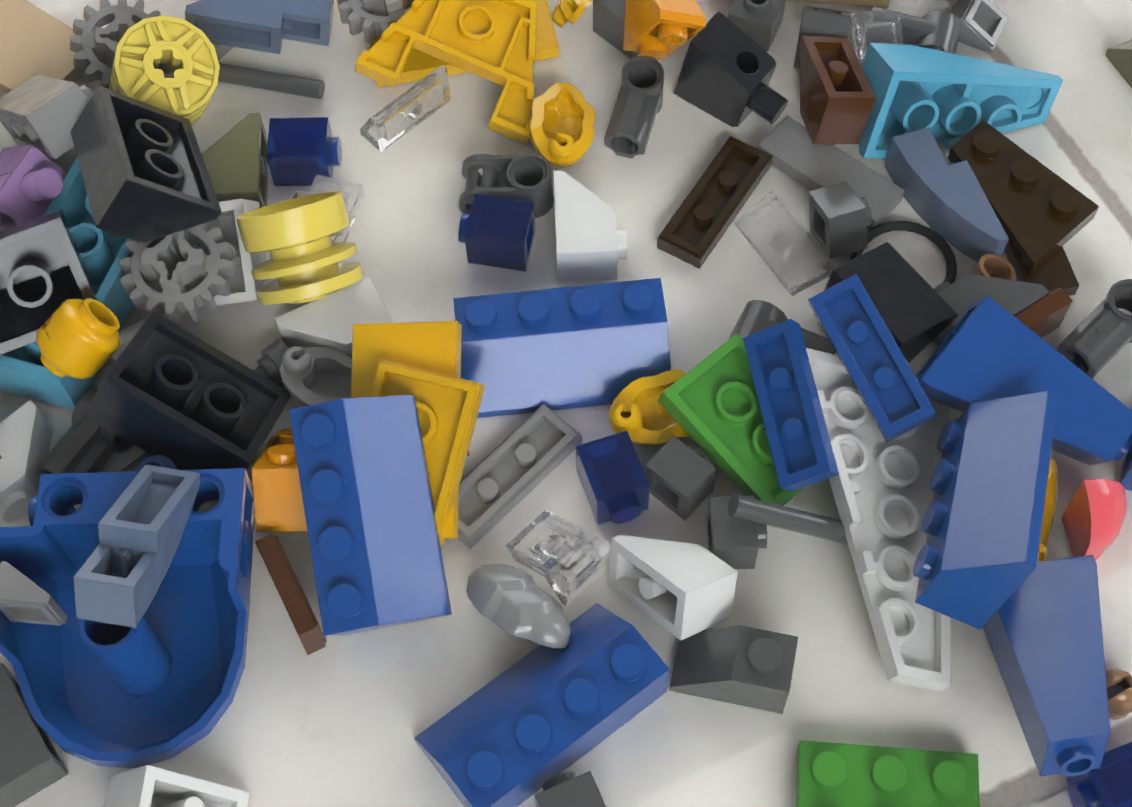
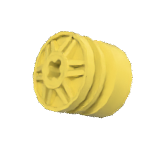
[109,15,220,126]
[236,191,364,305]

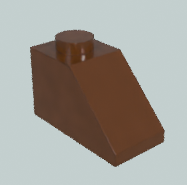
[800,36,876,145]

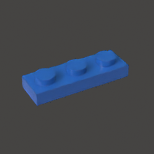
[808,274,936,442]
[743,319,839,492]

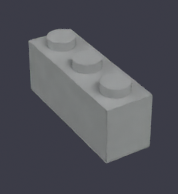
[0,74,93,159]

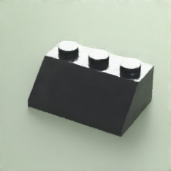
[71,85,222,243]
[0,210,97,355]
[85,311,291,471]

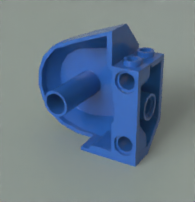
[0,468,255,768]

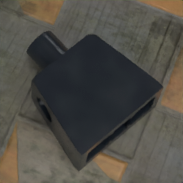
[674,11,789,127]

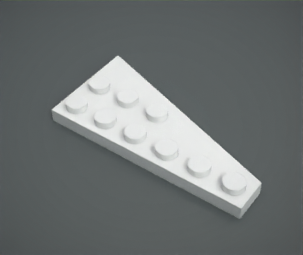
[806,348,952,692]

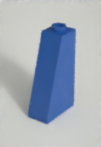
[915,295,1132,465]
[983,555,1111,776]

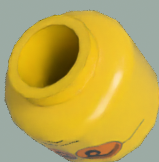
[36,298,121,379]

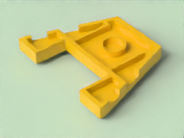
[355,0,537,145]

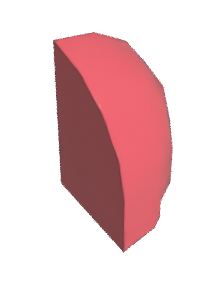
[1061,479,1127,561]

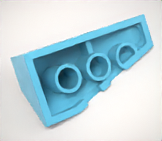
[859,43,1063,159]

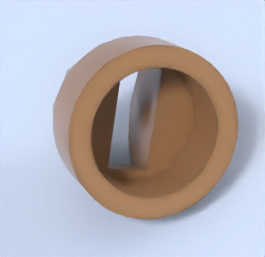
[971,254,1016,280]
[1105,669,1132,720]

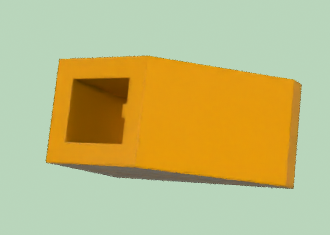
[623,0,706,60]
[251,428,308,532]

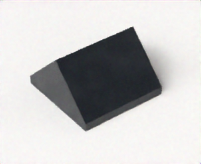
[814,242,959,364]

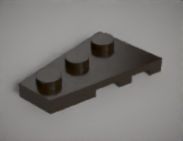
[947,120,1099,275]

